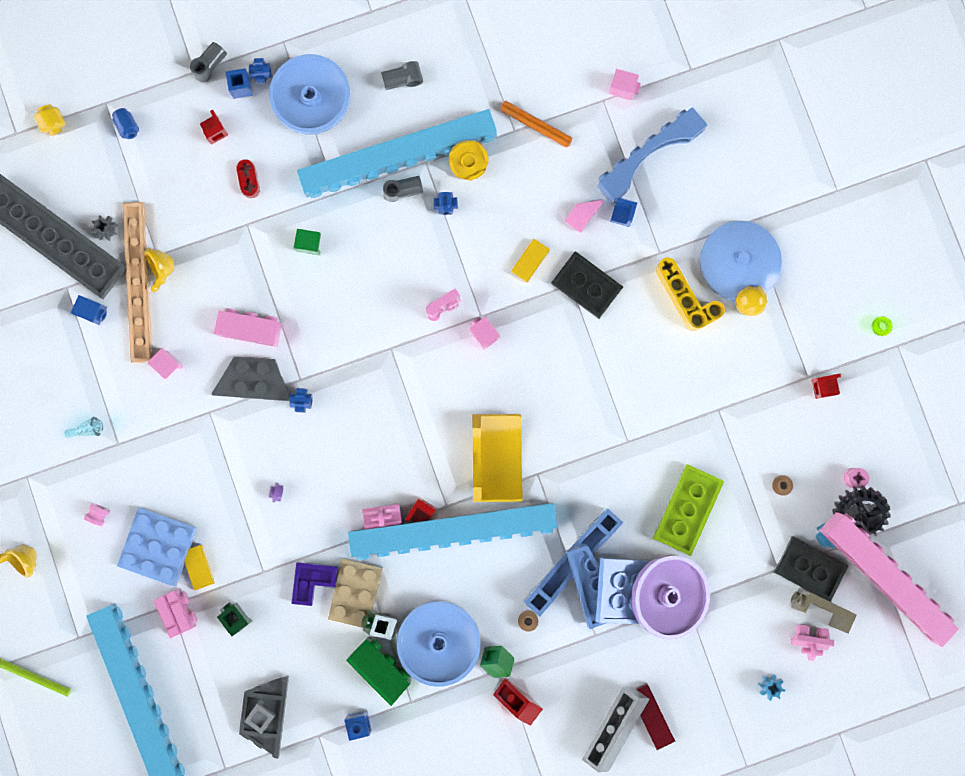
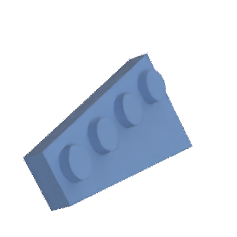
[566,544,607,629]

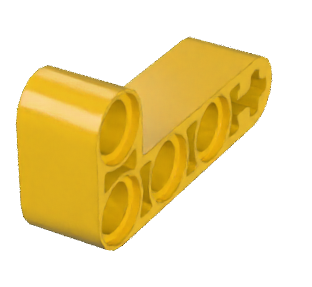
[656,257,725,331]

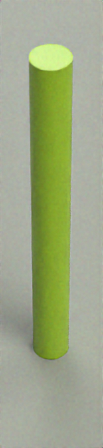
[0,658,72,697]

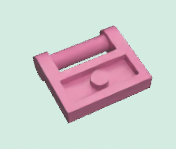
[426,288,461,322]

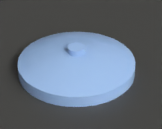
[269,54,351,135]
[700,221,782,301]
[397,601,481,687]

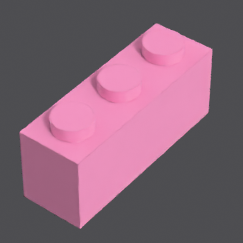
[214,308,282,348]

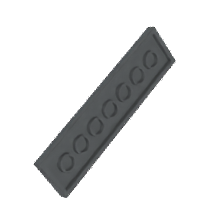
[0,174,126,300]

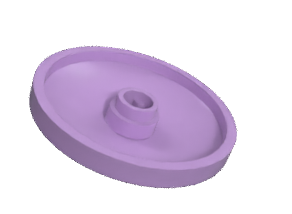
[632,555,710,640]

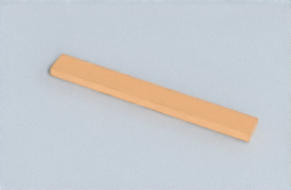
[122,202,153,363]

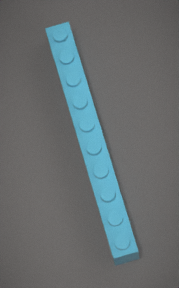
[297,109,497,198]
[348,503,557,560]
[86,604,185,776]

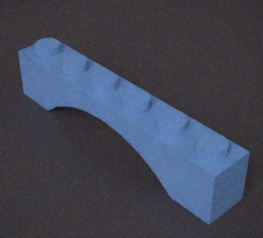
[597,107,708,205]
[523,508,624,617]

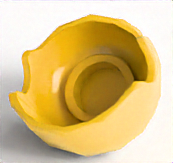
[735,286,768,316]

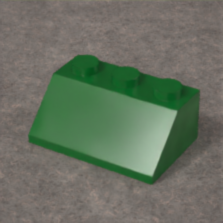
[346,636,412,706]

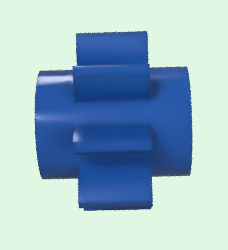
[249,58,272,84]
[434,192,458,215]
[289,388,313,413]

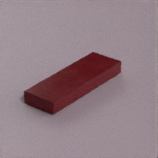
[635,683,676,751]

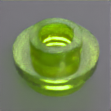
[871,316,893,337]

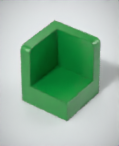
[293,228,321,256]
[480,645,514,678]

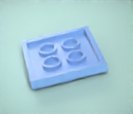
[117,507,197,587]
[596,558,650,624]

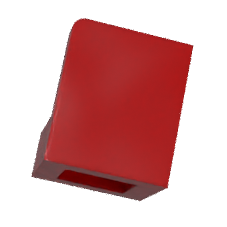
[200,109,228,145]
[811,373,841,399]
[405,497,437,523]

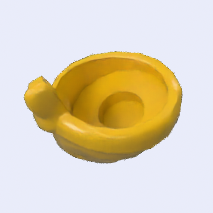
[144,248,174,293]
[0,544,37,578]

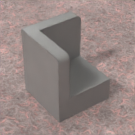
[244,699,275,734]

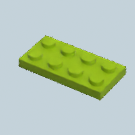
[652,464,725,556]

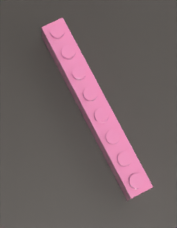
[819,512,959,647]

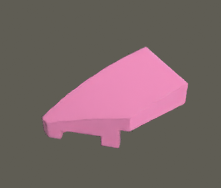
[564,199,604,233]

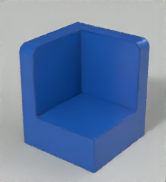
[610,197,637,227]

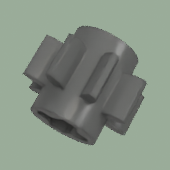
[91,215,118,241]

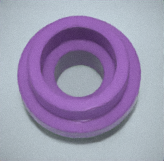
[268,482,284,503]

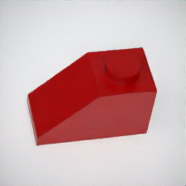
[493,678,543,726]

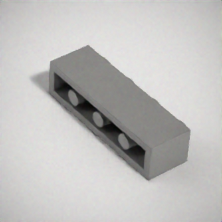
[582,686,649,773]

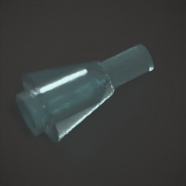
[64,416,103,438]

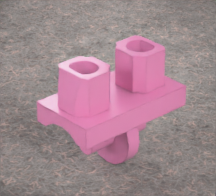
[362,504,402,530]
[790,625,834,661]

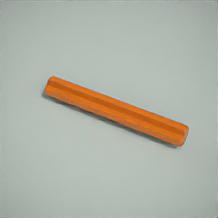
[500,100,573,148]

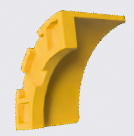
[472,414,523,502]

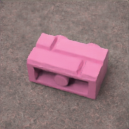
[153,588,197,639]

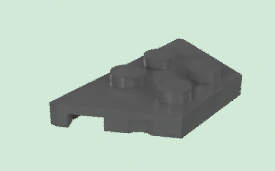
[212,356,290,401]
[239,675,289,759]

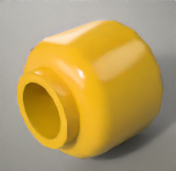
[34,104,65,136]

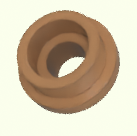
[772,475,793,496]
[518,610,539,632]

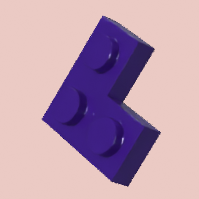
[291,562,338,606]

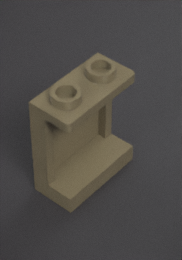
[790,589,857,634]

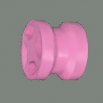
[844,468,869,488]
[83,503,110,526]

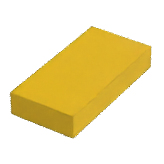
[511,238,550,283]
[184,545,215,591]

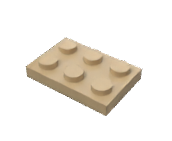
[328,558,383,628]

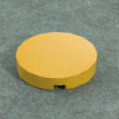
[448,139,489,181]

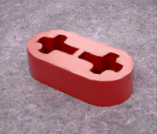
[236,159,260,198]

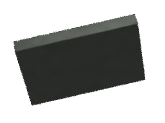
[551,251,623,319]
[773,536,849,602]

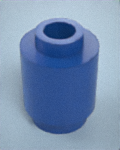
[112,108,139,140]

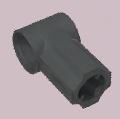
[190,42,227,82]
[381,61,423,90]
[383,176,423,202]

